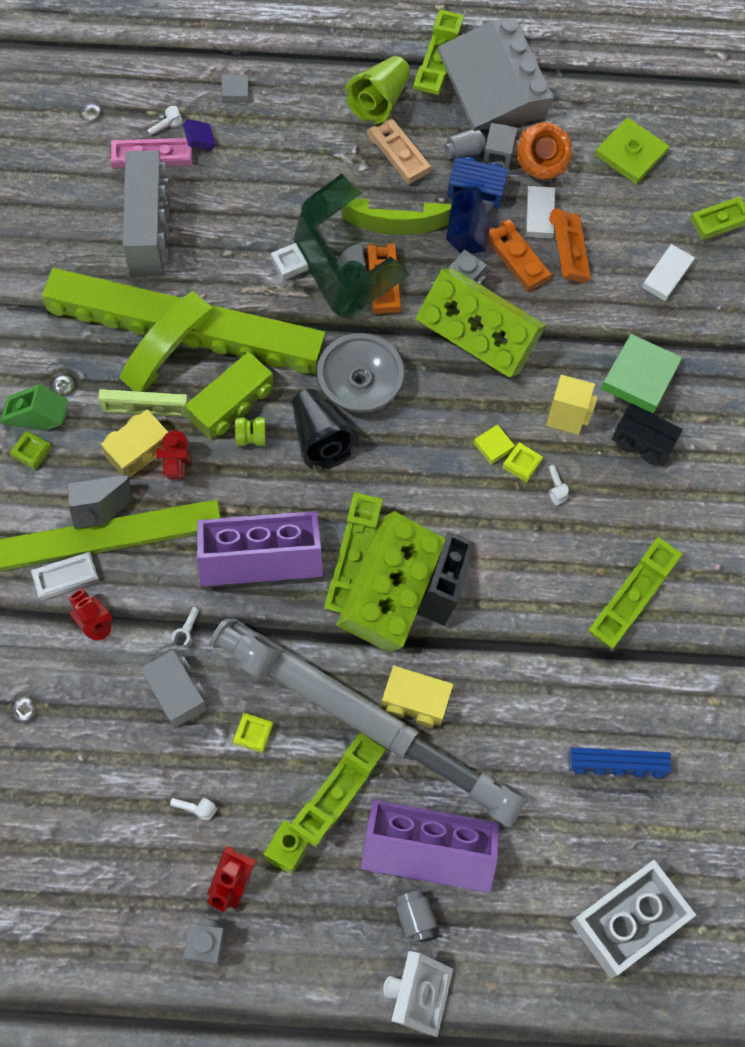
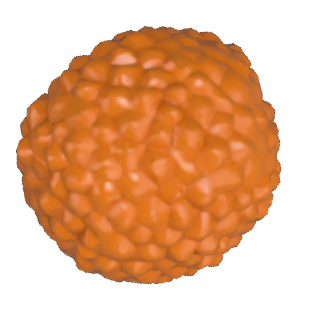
[517,122,573,180]

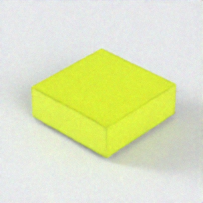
[474,424,515,465]
[502,442,543,483]
[233,712,274,754]

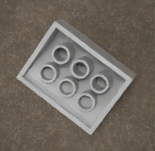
[437,17,554,131]

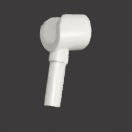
[147,106,182,136]
[549,465,569,505]
[171,607,200,648]
[170,798,217,821]

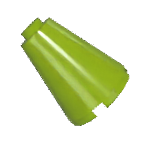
[345,56,410,124]

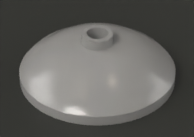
[317,333,404,413]

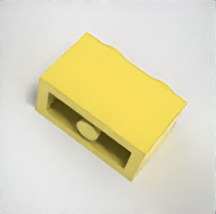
[546,375,597,435]
[101,409,168,478]
[381,665,453,728]

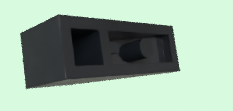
[416,531,475,626]

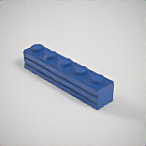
[569,747,671,779]

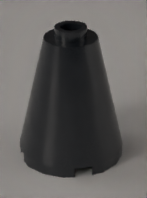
[292,389,358,470]

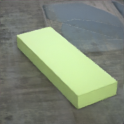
[98,389,188,417]

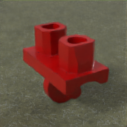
[156,430,193,480]
[67,588,113,641]
[207,845,257,912]

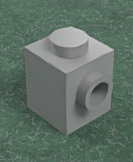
[483,123,519,169]
[449,250,487,286]
[183,919,226,967]

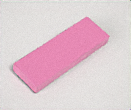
[111,138,193,168]

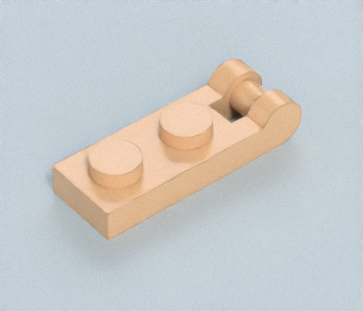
[367,117,431,185]

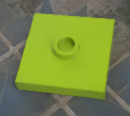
[594,117,670,185]

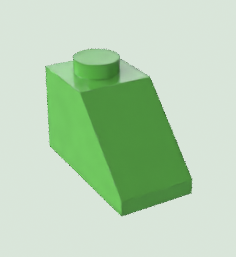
[0,384,68,431]

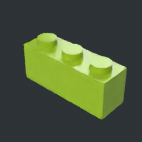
[185,351,274,441]

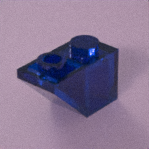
[446,186,490,254]

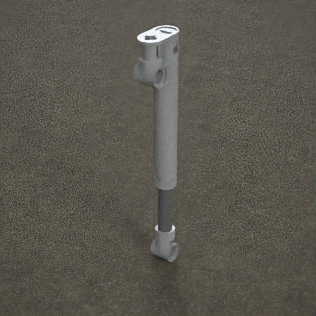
[209,619,528,827]

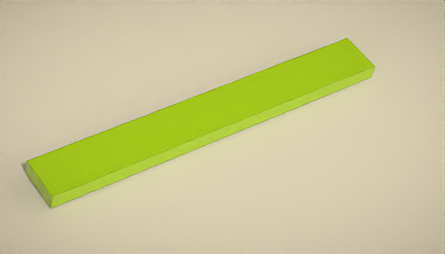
[0,499,220,572]

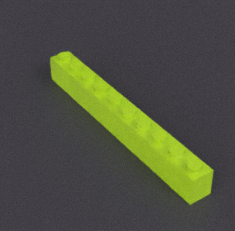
[42,268,326,375]

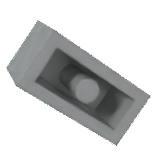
[140,650,208,729]

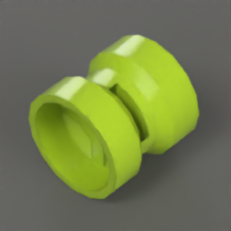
[235,417,266,447]

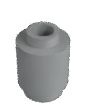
[444,129,486,163]
[396,890,438,943]

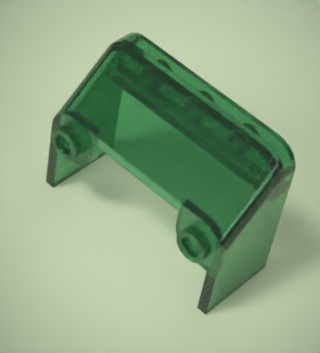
[293,173,410,318]

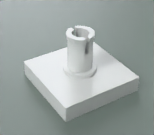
[383,951,453,1037]

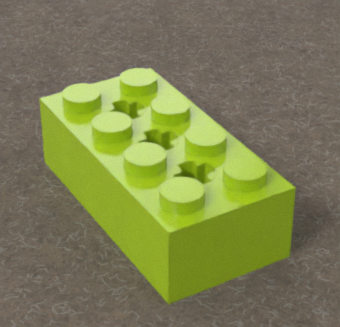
[415,267,547,378]
[336,511,446,652]

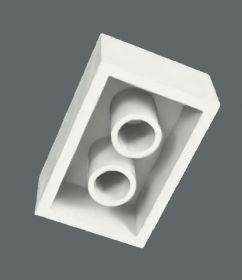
[570,860,696,979]

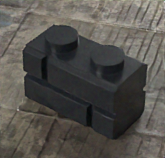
[611,403,683,466]

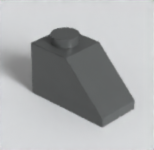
[68,474,133,529]

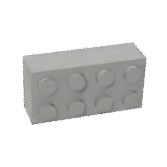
[123,151,170,277]

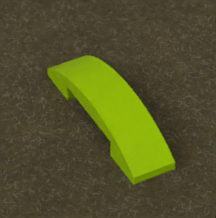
[413,9,464,95]
[341,198,451,235]
[119,291,215,392]
[324,492,383,613]
[587,537,683,649]
[288,732,386,847]

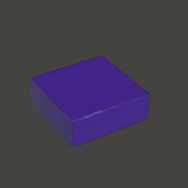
[183,119,216,151]

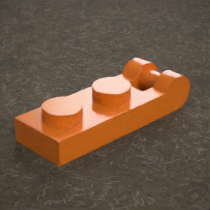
[549,208,591,283]
[484,219,551,292]
[367,243,401,314]

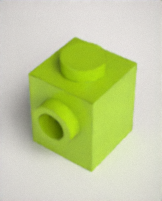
[263,820,311,876]

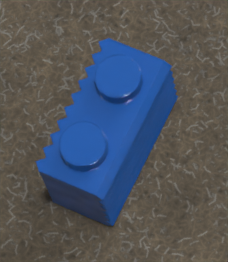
[447,157,509,209]

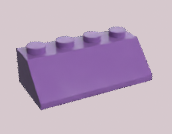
[197,511,323,586]
[360,800,499,893]

